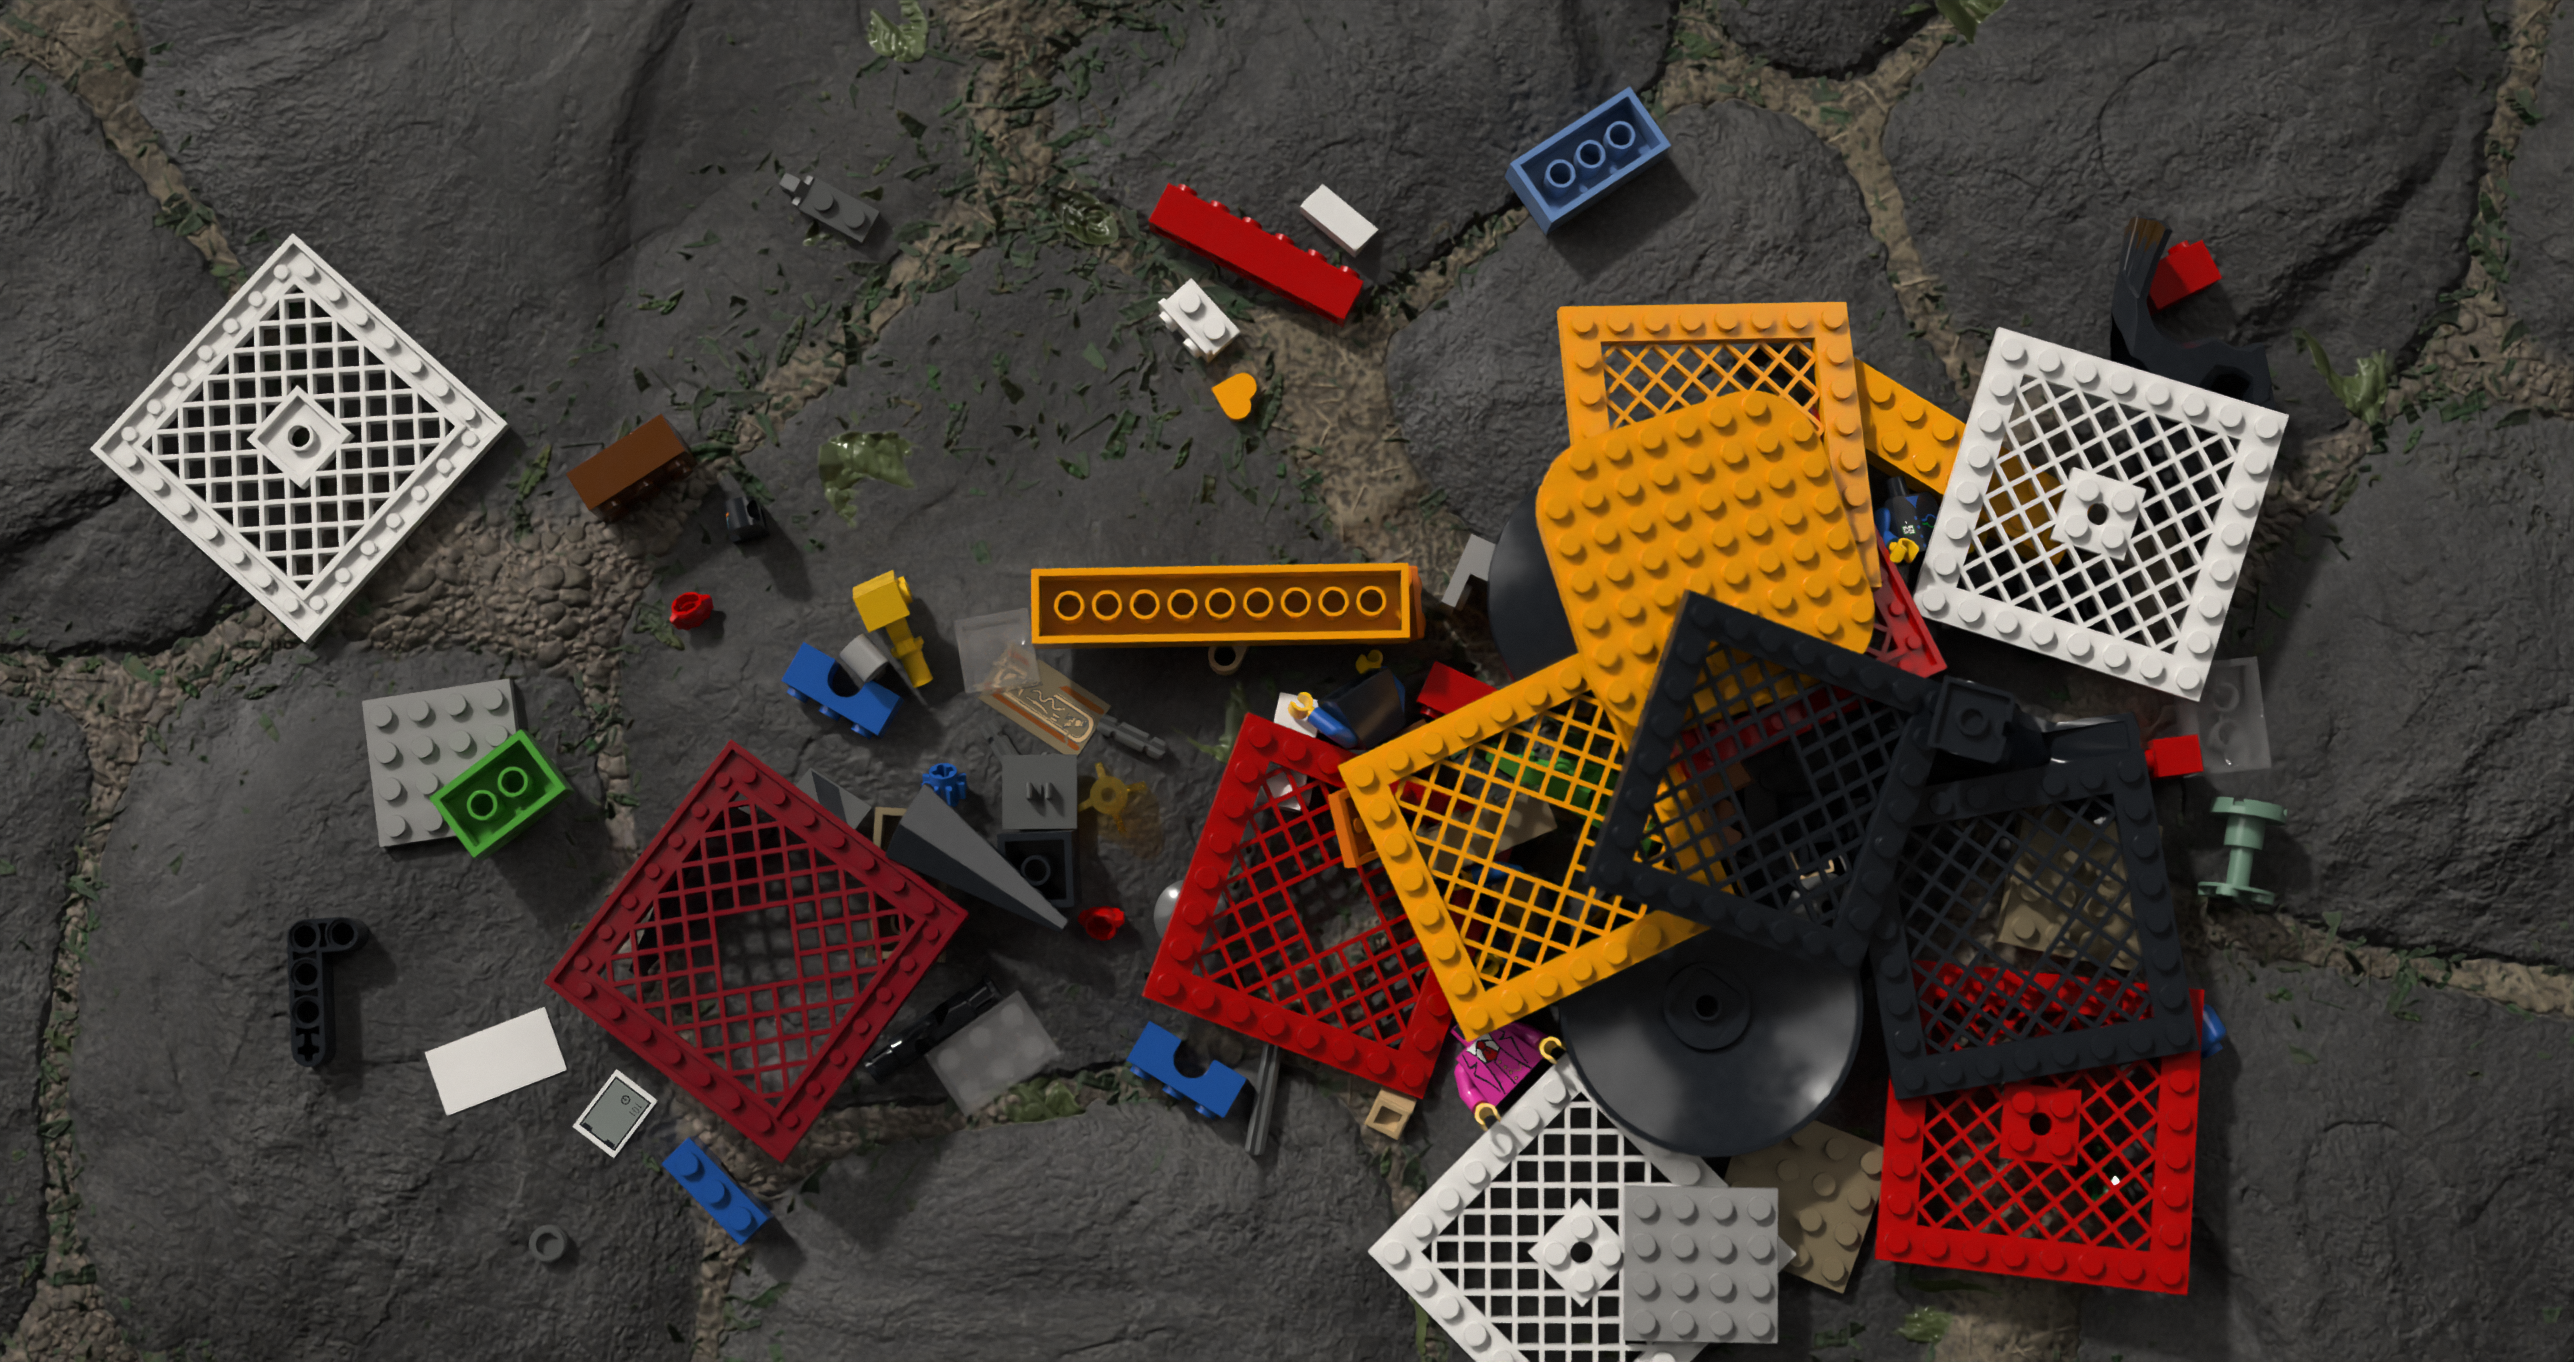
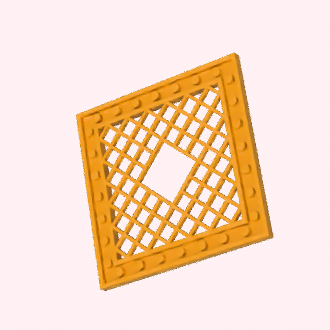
[1557,302,1882,591]
[1337,653,1735,1043]

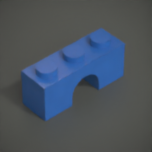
[781,642,904,740]
[1126,1021,1247,1120]
[661,1135,775,1246]

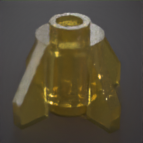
[1077,762,1147,834]

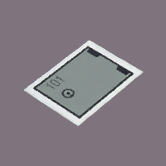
[573,1069,658,1158]

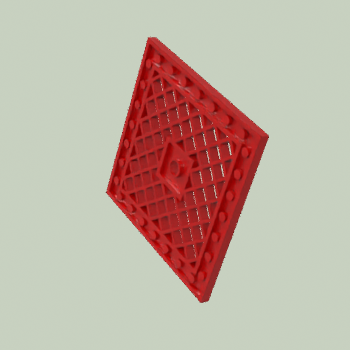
[1874,960,2204,1296]

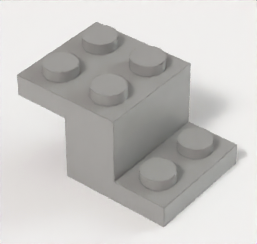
[1437,534,1496,617]

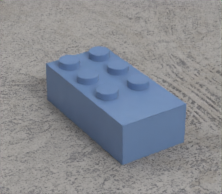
[1505,86,1671,235]

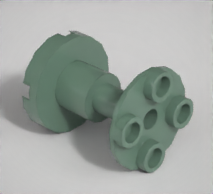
[2198,797,2288,905]

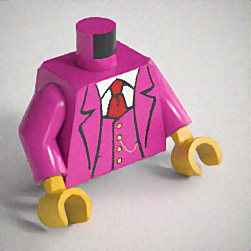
[1451,1021,1566,1131]

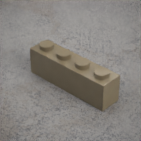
[1409,781,1558,880]

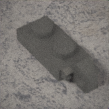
[779,172,881,246]

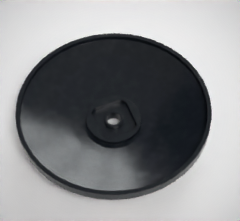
[1558,855,1863,1157]

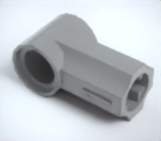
[839,633,890,683]

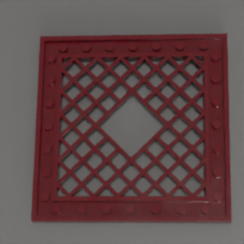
[543,739,970,1164]

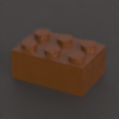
[566,414,698,523]

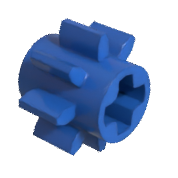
[921,763,967,807]

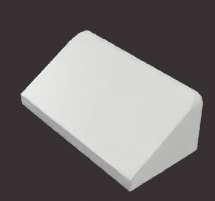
[1299,184,1378,258]

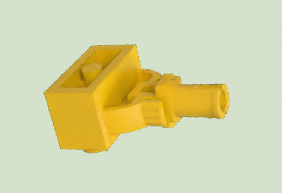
[853,570,933,688]

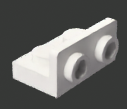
[1158,278,1240,363]

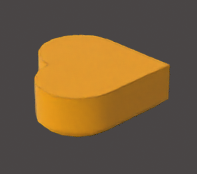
[1211,373,1257,422]

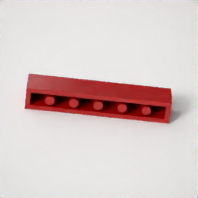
[1148,183,1364,328]

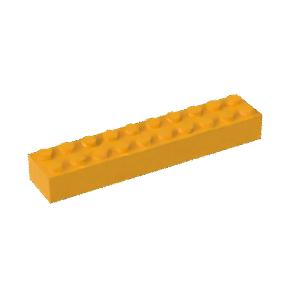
[1031,563,1410,649]

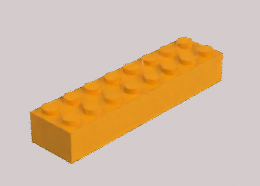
[1804,356,2094,571]

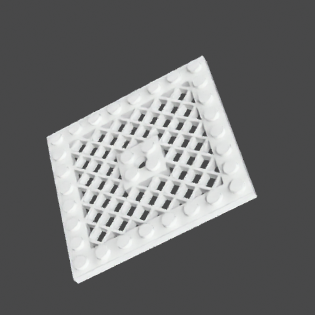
[90,233,511,644]
[1912,327,2289,702]
[1368,1051,1796,1362]

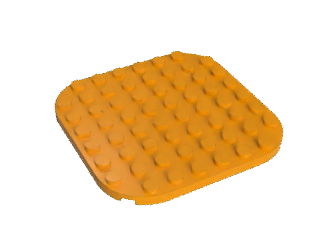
[1536,390,1875,732]

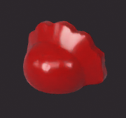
[670,592,714,631]
[1078,906,1125,941]

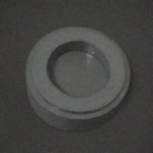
[529,1224,570,1263]

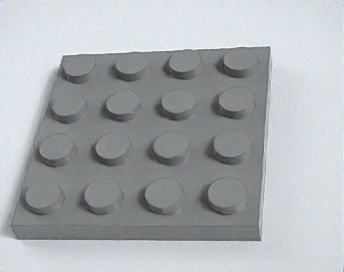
[362,678,519,848]
[1623,1185,1778,1343]

